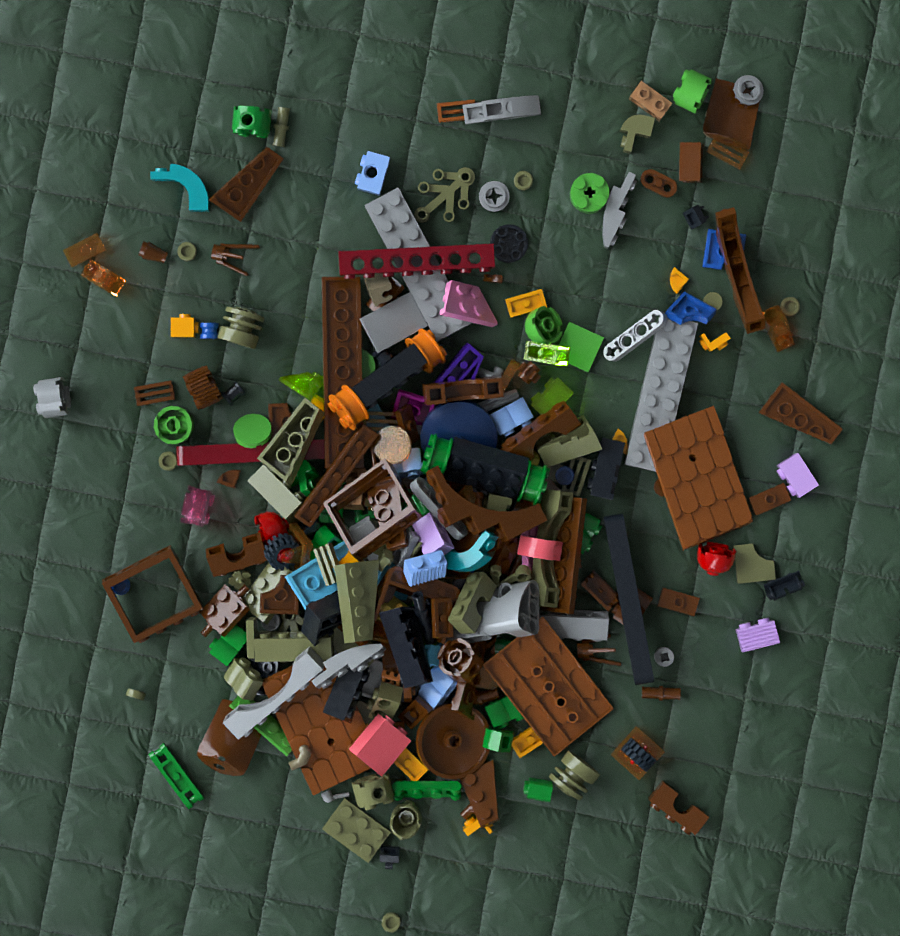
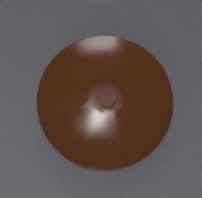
[416,702,490,779]

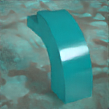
[150,164,210,212]
[444,530,498,572]

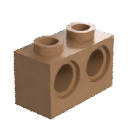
[629,81,672,122]

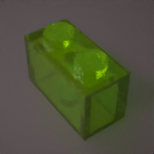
[524,341,571,366]
[530,377,574,415]

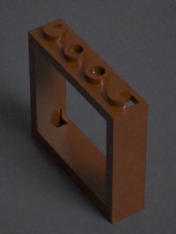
[323,458,423,561]
[102,545,203,643]

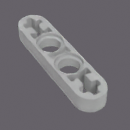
[603,310,667,362]
[410,477,468,540]

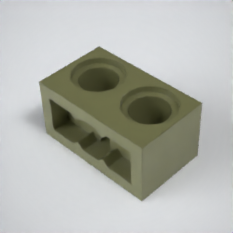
[367,681,403,719]

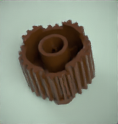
[183,365,223,410]

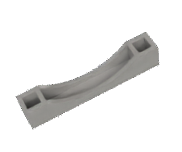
[223,646,324,740]

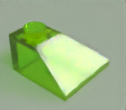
[279,372,323,402]

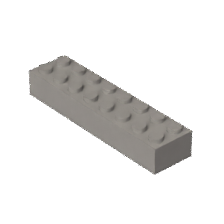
[364,188,471,342]
[624,316,698,472]

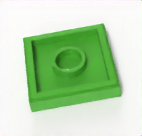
[553,322,604,372]

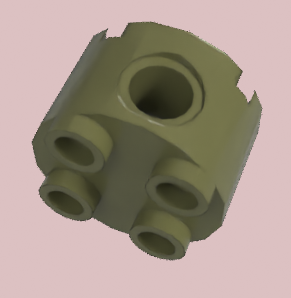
[351,773,394,810]

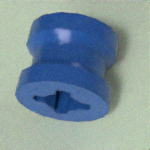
[200,323,219,339]

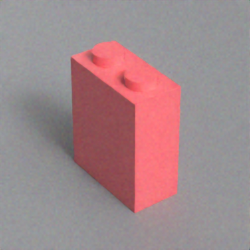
[349,714,411,776]

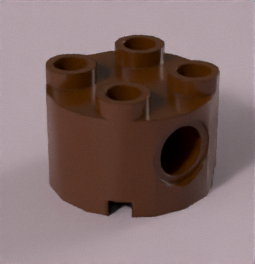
[437,638,484,683]

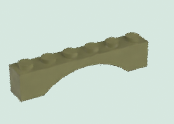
[531,489,574,608]

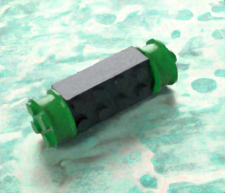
[420,433,550,506]

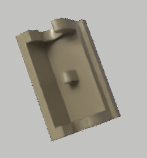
[364,274,392,307]

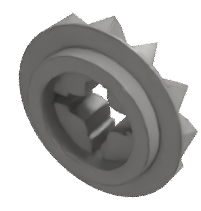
[733,75,764,106]
[479,181,510,212]

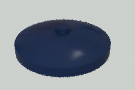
[420,400,497,453]

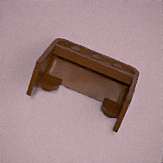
[374,566,460,644]

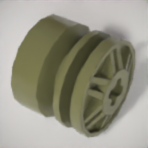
[217,307,265,349]
[549,750,600,801]

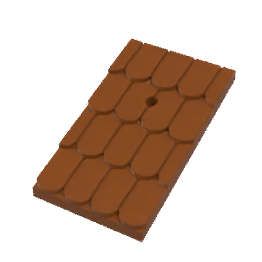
[644,406,753,551]
[483,617,614,757]
[262,661,371,796]

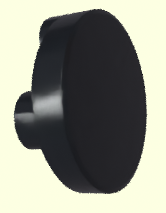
[490,224,528,263]

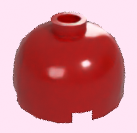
[254,512,289,545]
[697,542,736,576]

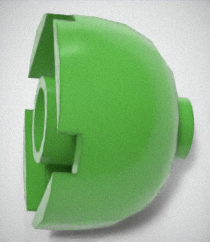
[525,306,562,345]

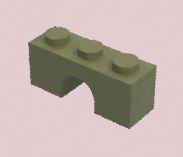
[448,572,497,634]

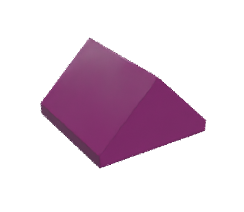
[391,389,435,425]

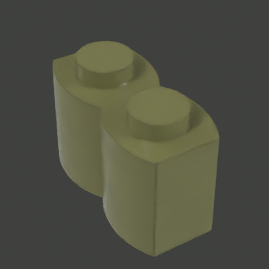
[224,657,263,700]

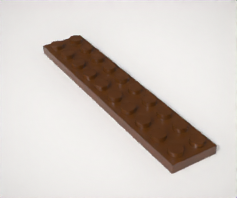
[321,277,364,469]

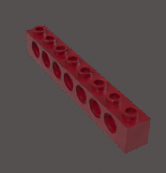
[338,243,495,279]

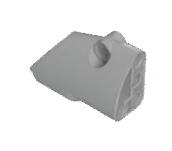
[446,580,539,643]

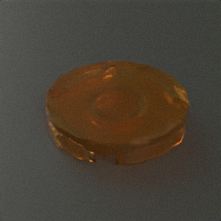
[373,426,412,465]

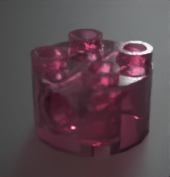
[180,485,214,527]

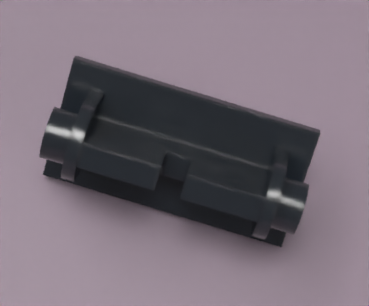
[764,570,805,601]

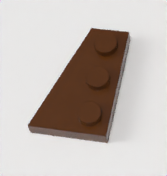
[460,760,499,828]

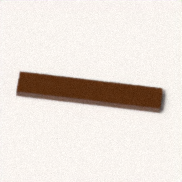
[294,422,379,528]

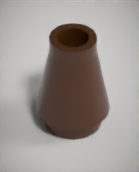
[138,241,168,263]

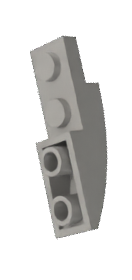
[462,95,541,125]
[602,172,637,249]
[312,644,386,689]

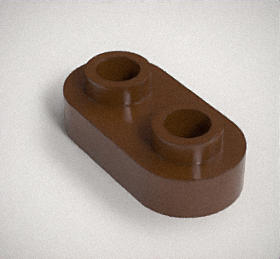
[640,169,677,198]

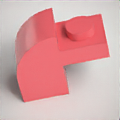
[517,535,563,561]

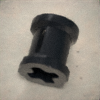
[221,381,246,406]

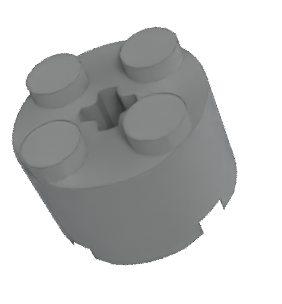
[33,377,71,418]

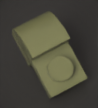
[620,115,655,154]

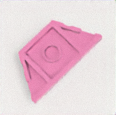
[440,280,498,327]

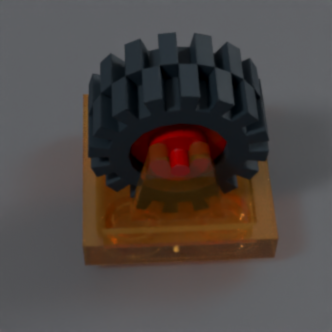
[264,523,313,571]
[611,726,665,780]

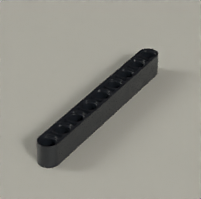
[604,513,654,686]

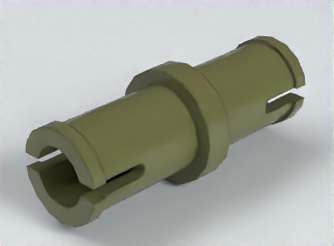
[273,107,290,147]

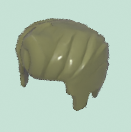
[390,800,422,840]

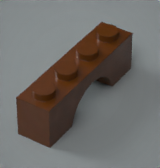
[422,376,504,405]
[501,400,581,460]

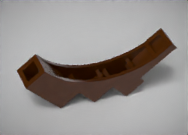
[715,207,766,334]
[426,466,548,543]

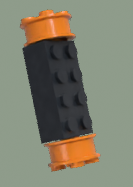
[327,328,447,430]

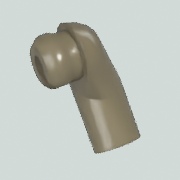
[288,745,312,771]

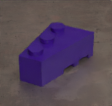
[432,343,484,383]

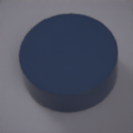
[555,466,575,485]

